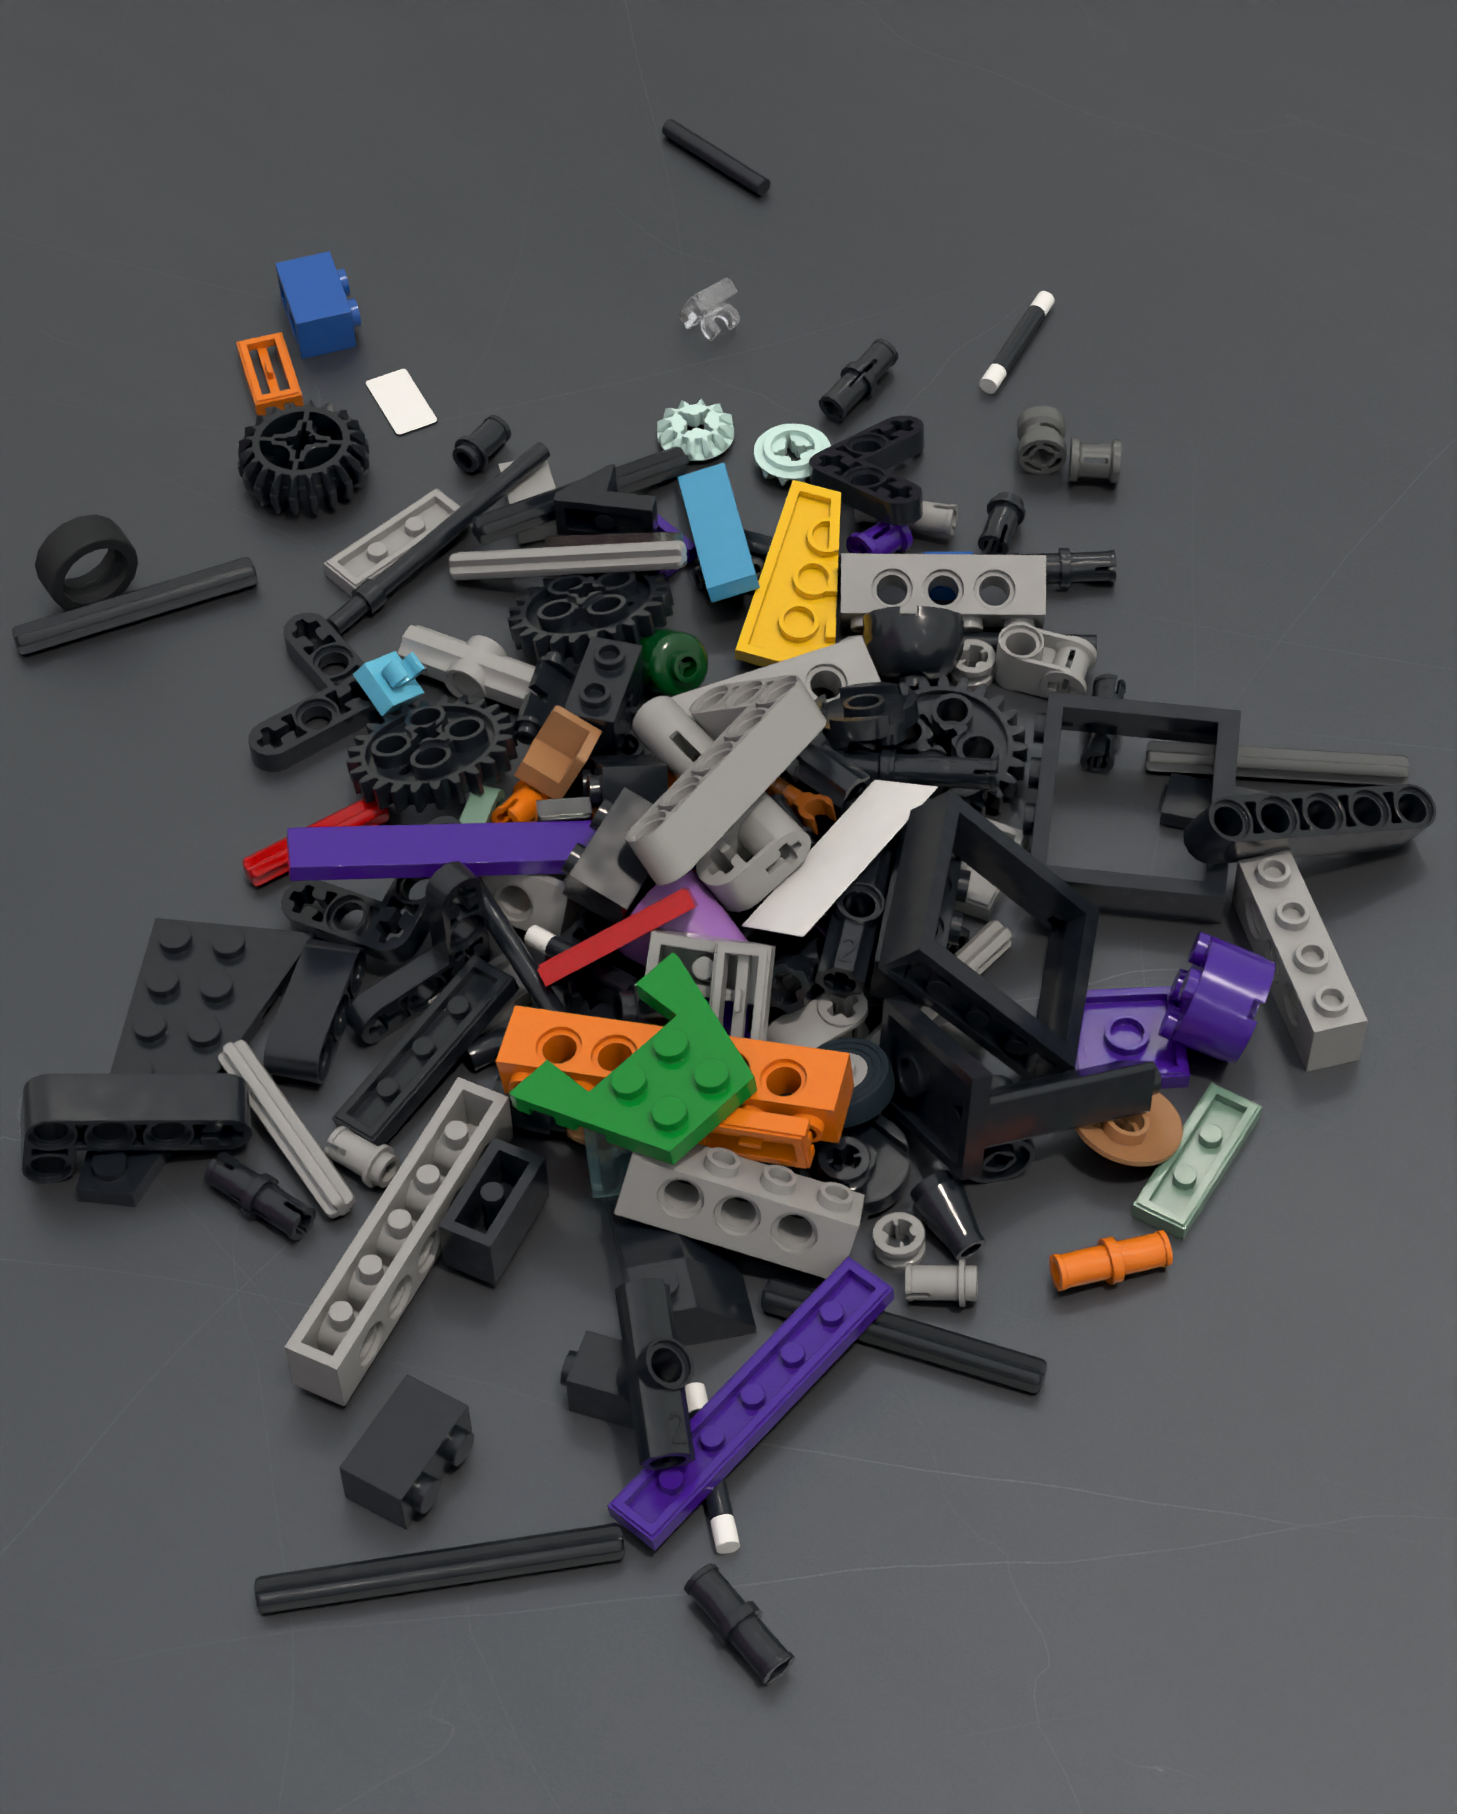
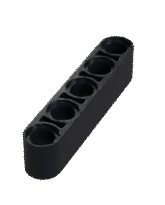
[1183,784,1436,864]

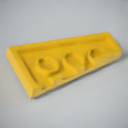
[735,480,841,667]

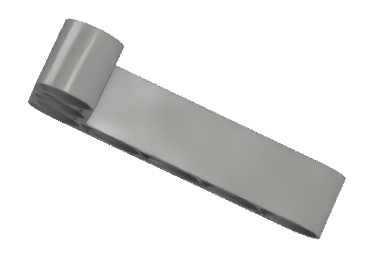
[625,674,827,886]

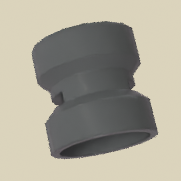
[1017,406,1067,475]

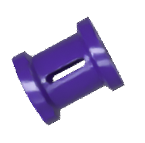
[846,519,913,554]

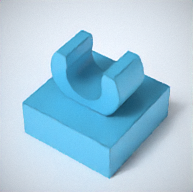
[353,651,425,716]

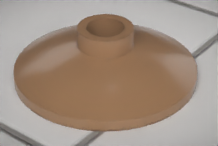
[1075,1093,1183,1167]

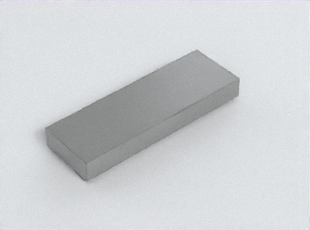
[323,488,470,597]

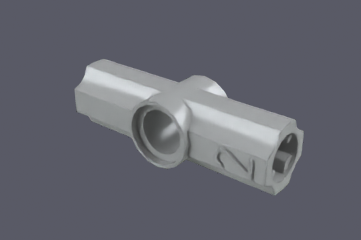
[397,625,543,709]

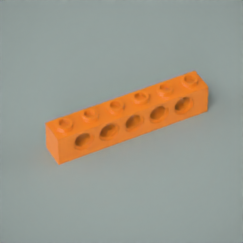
[496,1005,854,1143]

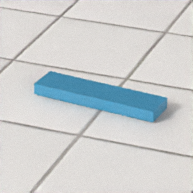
[678,463,760,603]

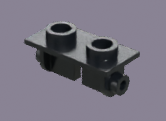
[513,651,580,745]

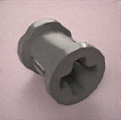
[1068,437,1121,484]

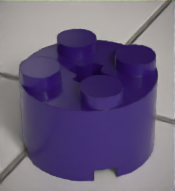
[1158,931,1275,1063]

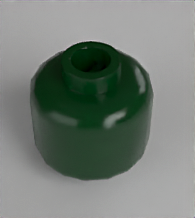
[640,629,708,697]

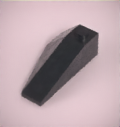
[596,1150,756,1347]

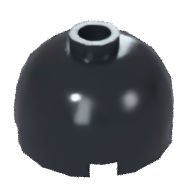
[862,606,965,690]

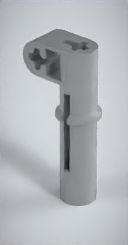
[632,696,811,912]

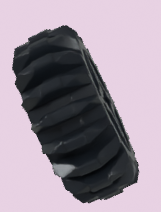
[237,400,370,517]

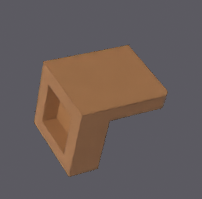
[514,706,602,799]

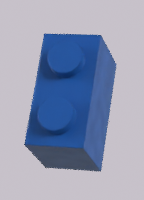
[275,251,361,359]

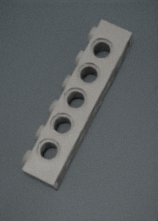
[284,1077,513,1406]

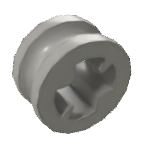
[949,639,996,690]
[873,1212,926,1270]

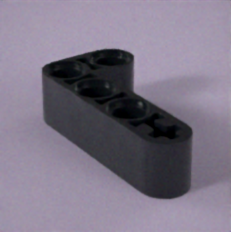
[20,1073,252,1184]

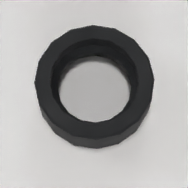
[35,514,138,610]

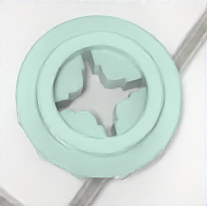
[657,398,734,461]
[754,423,831,486]

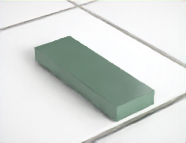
[1131,1082,1262,1241]

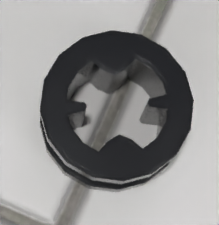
[818,1136,870,1192]

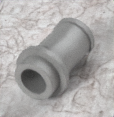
[324,1126,400,1188]
[905,1259,978,1307]

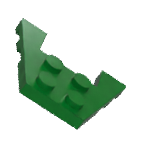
[509,952,757,1165]

